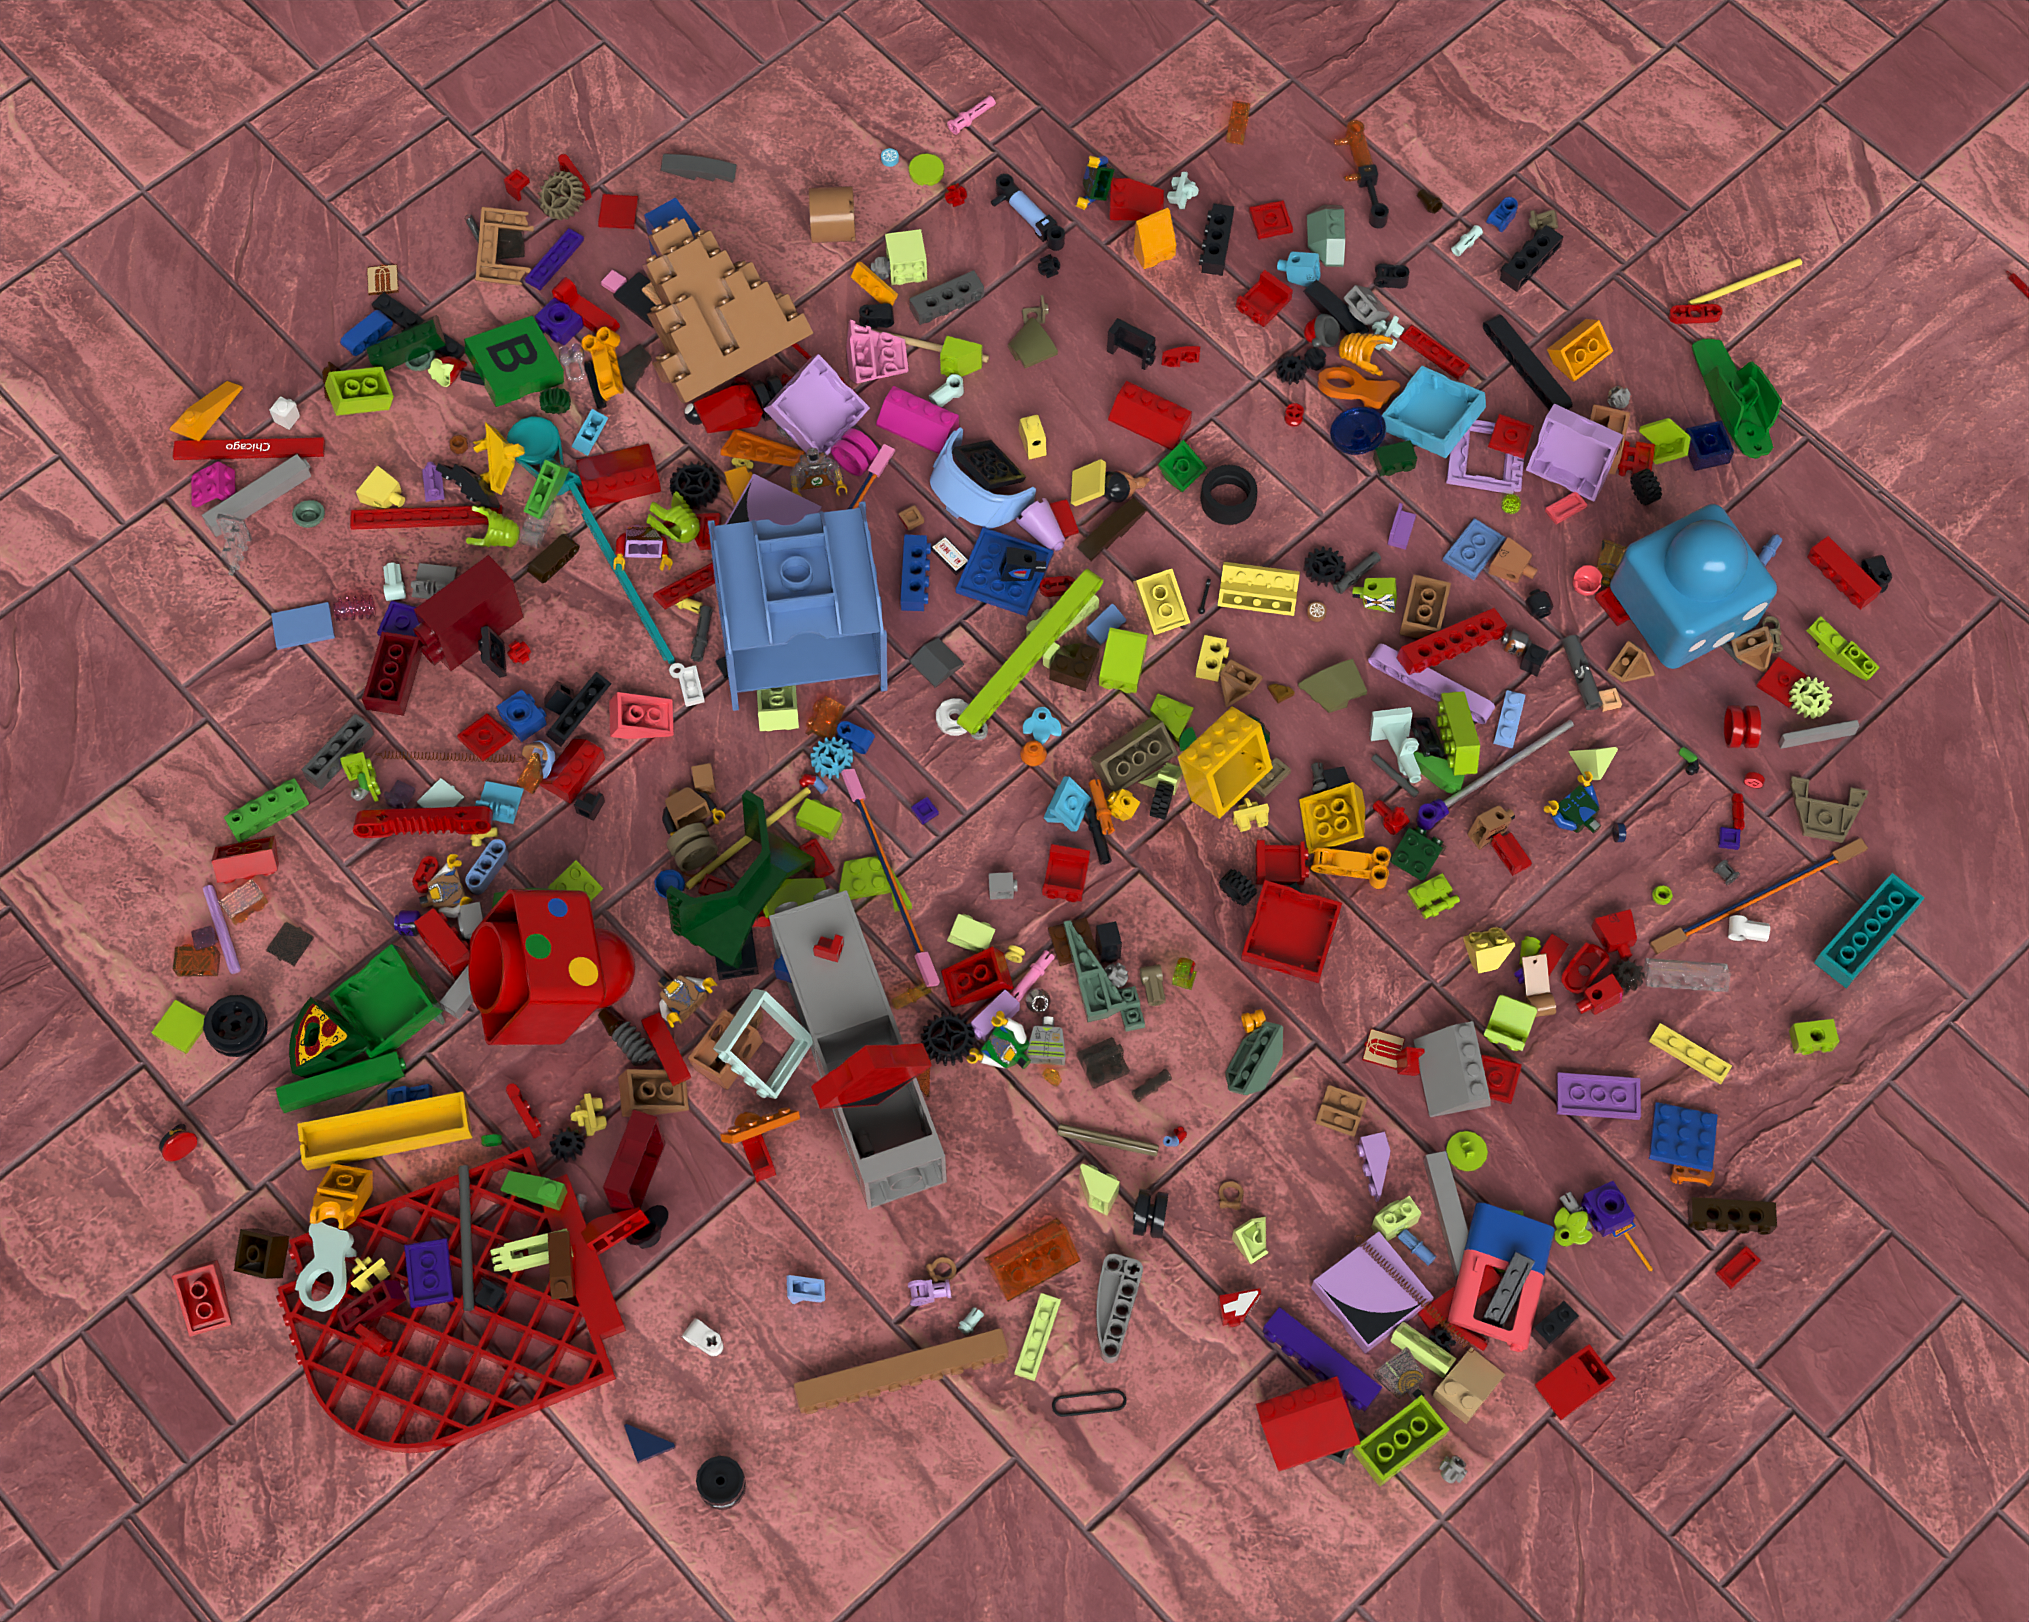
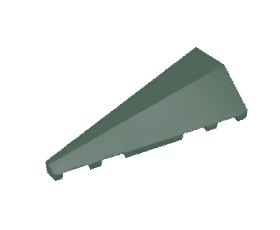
[1063,920,1127,1022]

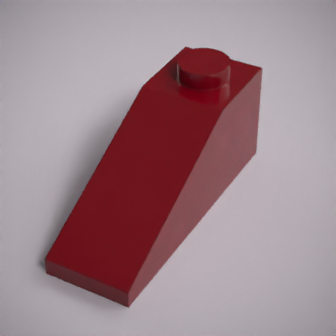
[337,1280,407,1332]

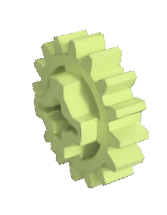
[1789,677,1832,719]

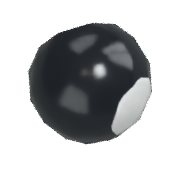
[684,402,702,425]

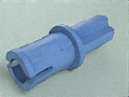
[1758,534,1782,567]
[1398,1229,1437,1266]

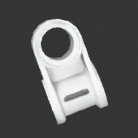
[682,1318,724,1356]

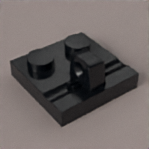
[478,626,507,678]

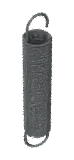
[465,215,480,243]

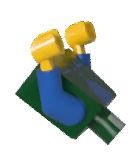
[1076,156,1115,210]
[1544,771,1601,834]

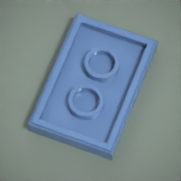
[1442,518,1506,580]
[271,602,335,650]

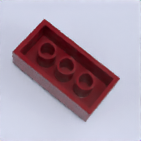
[362,631,422,716]

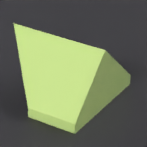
[1568,747,1618,780]
[1138,762,1183,795]
[1232,1217,1268,1264]

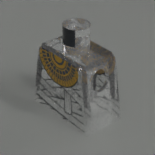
[1373,1347,1425,1401]

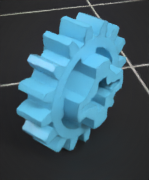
[811,737,853,779]

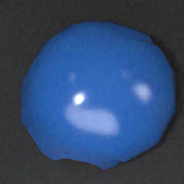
[654,869,685,899]

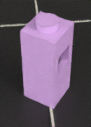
[971,990,1020,1043]

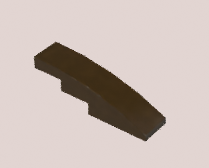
[1077,497,1147,562]

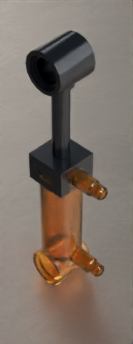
[1334,120,1389,229]

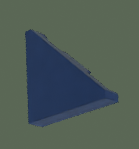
[624,1424,676,1463]

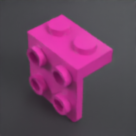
[191,461,235,508]

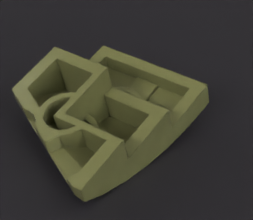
[1008,317,1058,369]
[1298,659,1367,713]

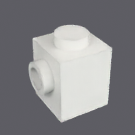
[270,396,300,430]

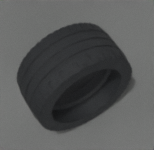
[1200,465,1258,525]

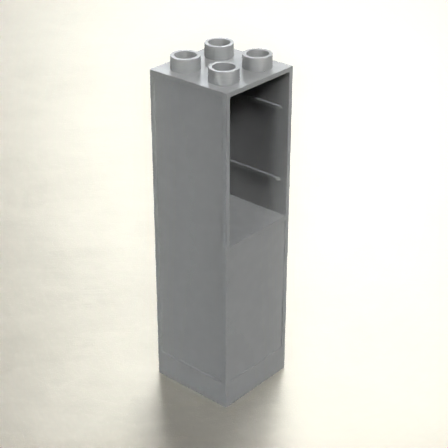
[769,889,947,1209]

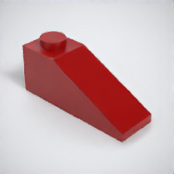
[581,1207,650,1255]

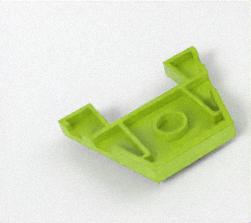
[839,856,912,912]

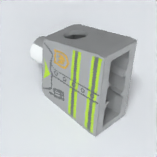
[1026,1016,1066,1066]

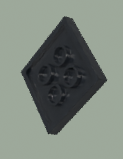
[951,440,1026,490]

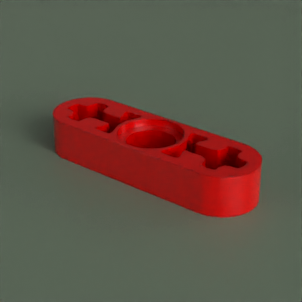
[1668,304,1723,324]

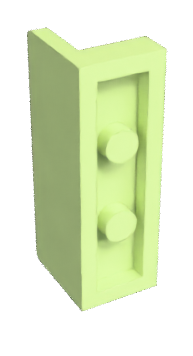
[1391,1321,1456,1378]

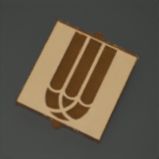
[367,264,399,296]

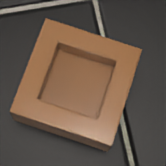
[898,505,924,531]

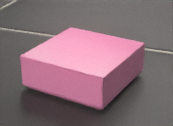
[601,270,627,293]

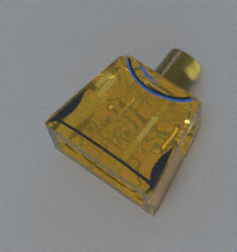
[1596,539,1627,587]

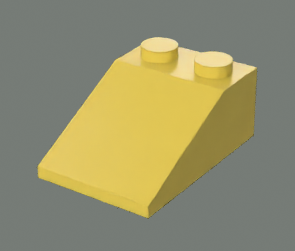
[1133,568,1190,635]

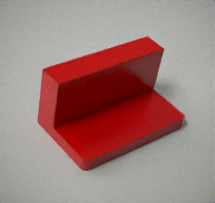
[1491,833,1532,876]

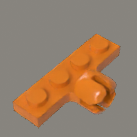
[720,1107,800,1144]

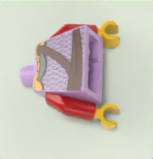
[613,525,673,571]

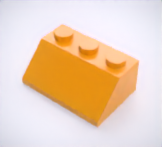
[1547,319,1613,382]

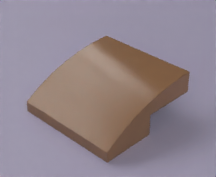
[1315,1085,1368,1137]

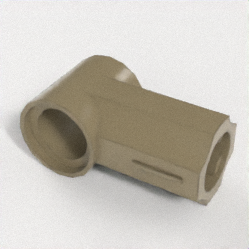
[1140,964,1166,1006]

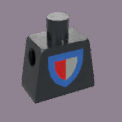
[1000,547,1046,582]

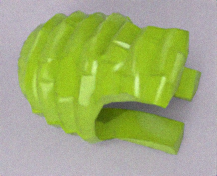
[646,492,700,543]
[466,505,520,548]

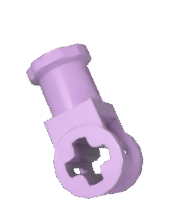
[908,1279,951,1306]

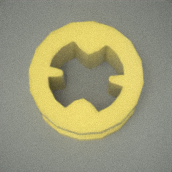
[1005,945,1025,963]

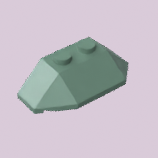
[1307,205,1345,267]
[1225,1021,1283,1095]

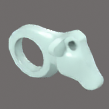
[295,1221,357,1312]

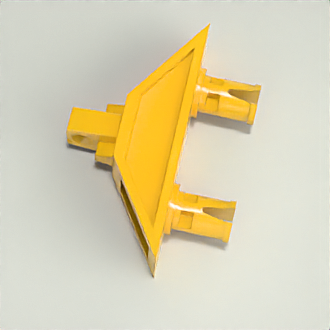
[473,422,525,495]

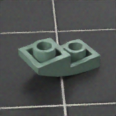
[1118,986,1145,1032]

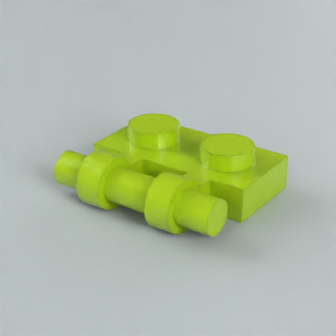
[1407,873,1460,919]

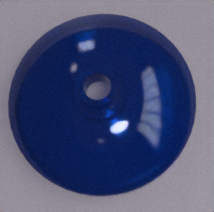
[1330,407,1386,455]

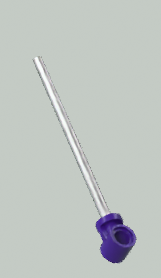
[1416,720,1574,830]

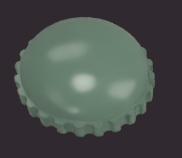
[406,351,435,371]
[292,500,325,528]

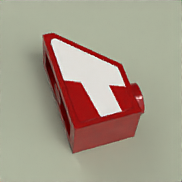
[1217,1288,1261,1327]

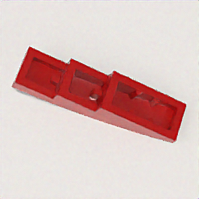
[641,1012,691,1086]
[1417,1265,1501,1331]

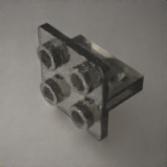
[496,229,525,260]
[1076,1037,1130,1089]

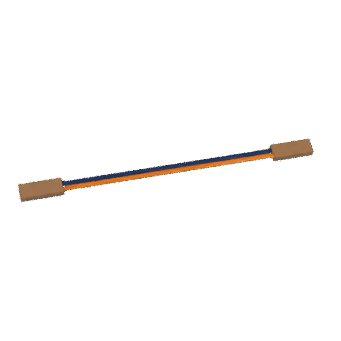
[1650,838,1868,955]

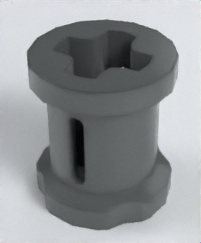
[1713,859,1740,886]

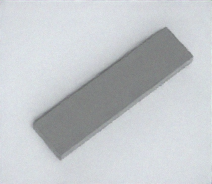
[1778,720,1859,749]

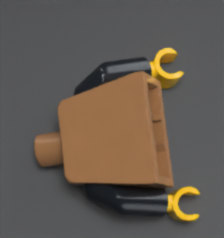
[662,787,725,836]

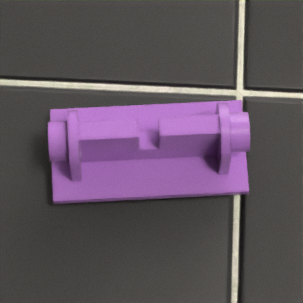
[422,462,445,502]

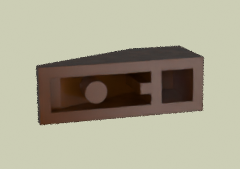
[548,1231,576,1299]

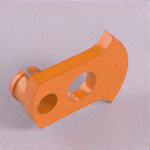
[1670,1164,1715,1186]

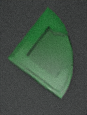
[1179,727,1197,752]

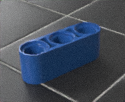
[340,310,393,356]

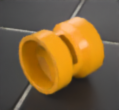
[1241,1009,1266,1033]

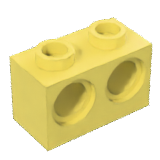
[1195,635,1230,682]

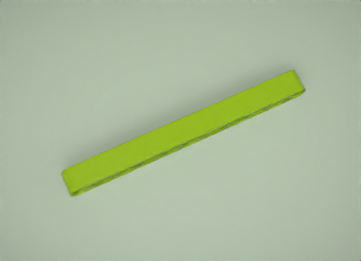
[957,569,1104,735]

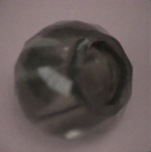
[1025,988,1051,1014]

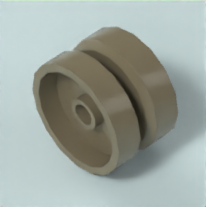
[666,823,718,871]

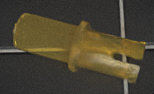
[891,982,932,1010]

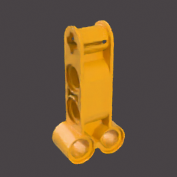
[581,327,624,401]
[1311,847,1391,889]

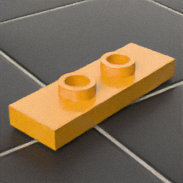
[851,262,898,306]

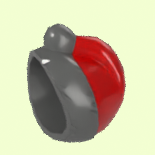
[1304,314,1340,348]

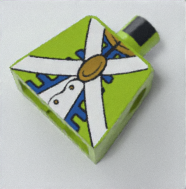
[1352,578,1397,613]

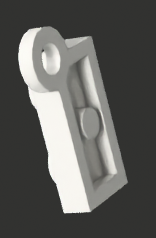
[669,663,705,707]

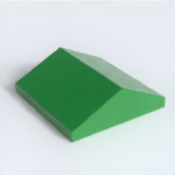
[1157,440,1207,492]

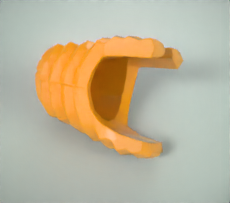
[1338,333,1393,376]

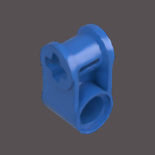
[1486,197,1518,232]
[837,721,875,754]

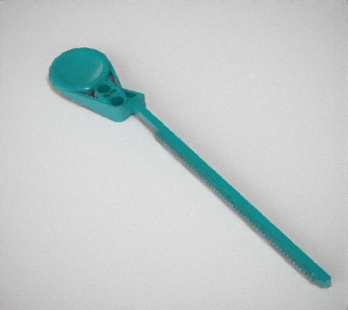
[507,416,675,664]

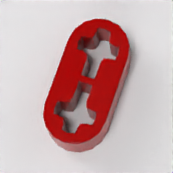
[1039,576,1075,597]
[412,856,440,893]

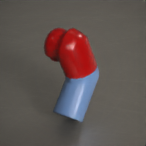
[799,773,828,794]
[1163,1126,1187,1147]

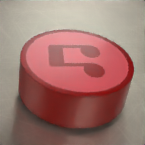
[1744,772,1765,788]

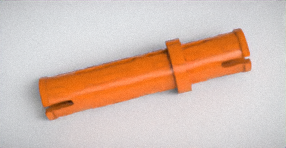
[1089,779,1115,835]

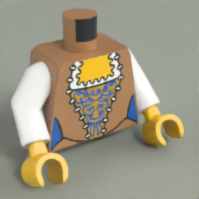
[419,854,473,918]
[658,975,718,1028]

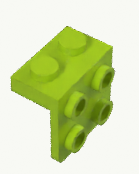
[1639,418,1691,465]
[340,752,381,802]
[1484,994,1537,1051]

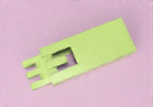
[490,1229,573,1273]

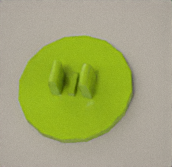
[1446,1131,1488,1171]

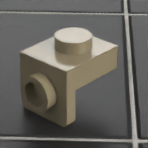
[1529,210,1559,231]

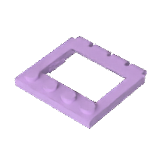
[1446,420,1524,494]

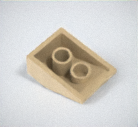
[1432,1348,1505,1424]

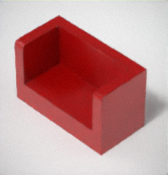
[741,1134,776,1182]

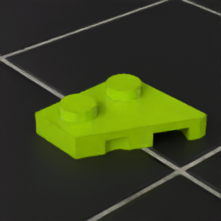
[1150,694,1194,742]

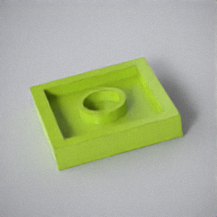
[151,1000,205,1054]

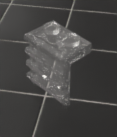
[216,513,252,576]

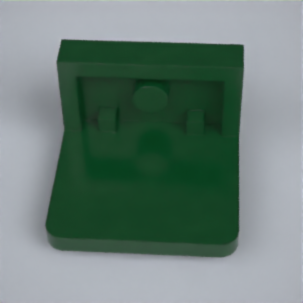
[1390,826,1447,881]

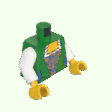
[967,1011,1031,1069]

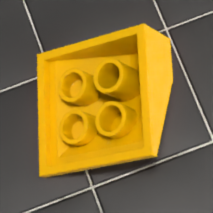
[1299,782,1365,854]

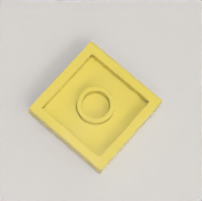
[1071,459,1106,506]

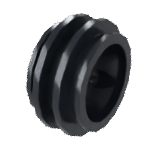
[203,995,268,1057]

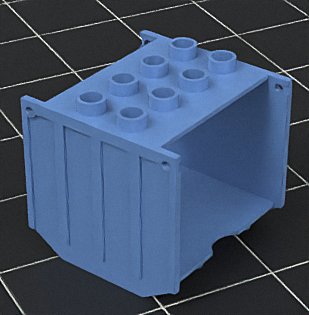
[708,502,887,711]

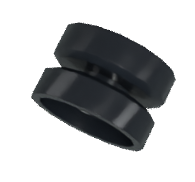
[750,374,783,422]
[1133,1189,1169,1239]
[696,1456,746,1510]

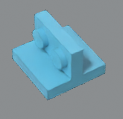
[1043,776,1092,831]

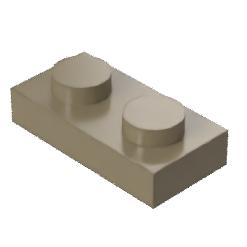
[1252,758,1291,798]

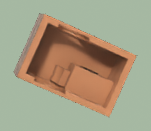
[1589,404,1630,475]
[688,1009,763,1090]

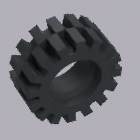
[1630,469,1662,506]
[1150,782,1174,820]
[1219,869,1257,906]

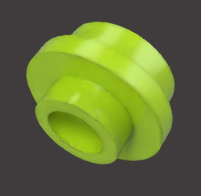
[1652,885,1673,905]

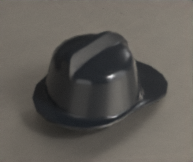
[625,1205,669,1249]

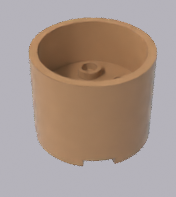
[809,186,856,243]

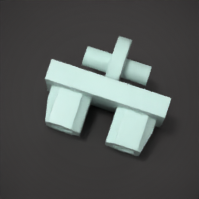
[1167,172,1199,209]
[1372,316,1404,351]

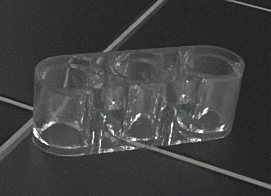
[519,500,556,548]

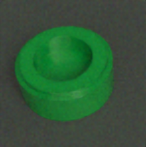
[481,1134,502,1147]

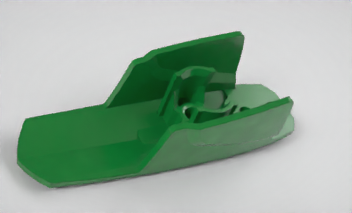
[1691,339,1782,459]

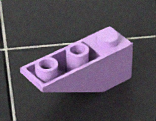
[1357,1132,1390,1202]

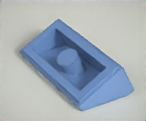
[1086,604,1126,646]

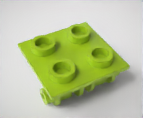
[547,860,603,902]

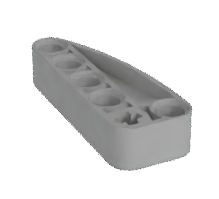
[1096,1254,1143,1363]

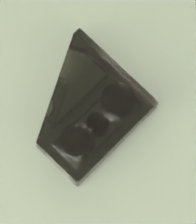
[617,344,652,391]

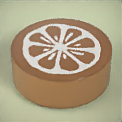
[1307,602,1327,622]

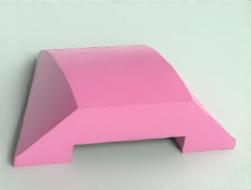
[846,320,908,383]

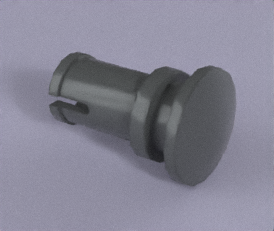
[1311,762,1326,794]

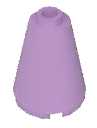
[1016,498,1065,552]

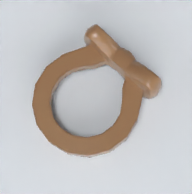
[1219,1181,1244,1211]
[926,1257,957,1284]

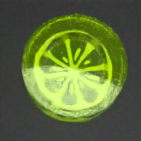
[1501,494,1521,514]

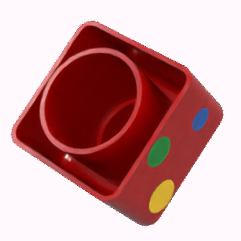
[468,889,636,1045]

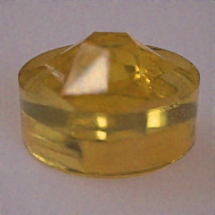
[1042,1068,1062,1087]

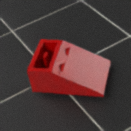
[1534,1344,1616,1421]

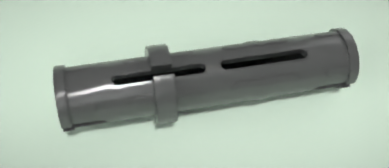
[1333,551,1381,594]
[691,606,713,662]

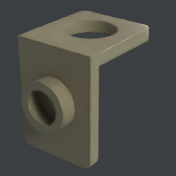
[1022,295,1048,325]

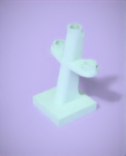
[1369,707,1421,783]

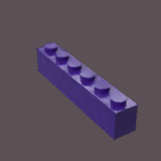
[1262,1307,1382,1412]

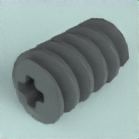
[612,1021,656,1066]

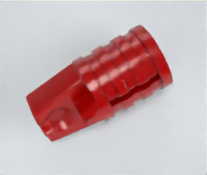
[354,1323,393,1357]

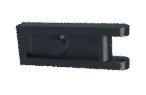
[1411,717,1445,757]

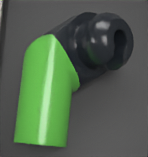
[1679,747,1700,776]

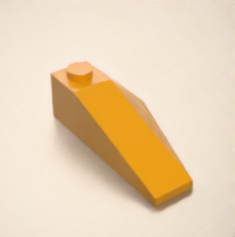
[169,381,243,441]

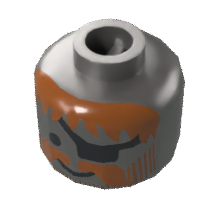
[1501,629,1531,657]

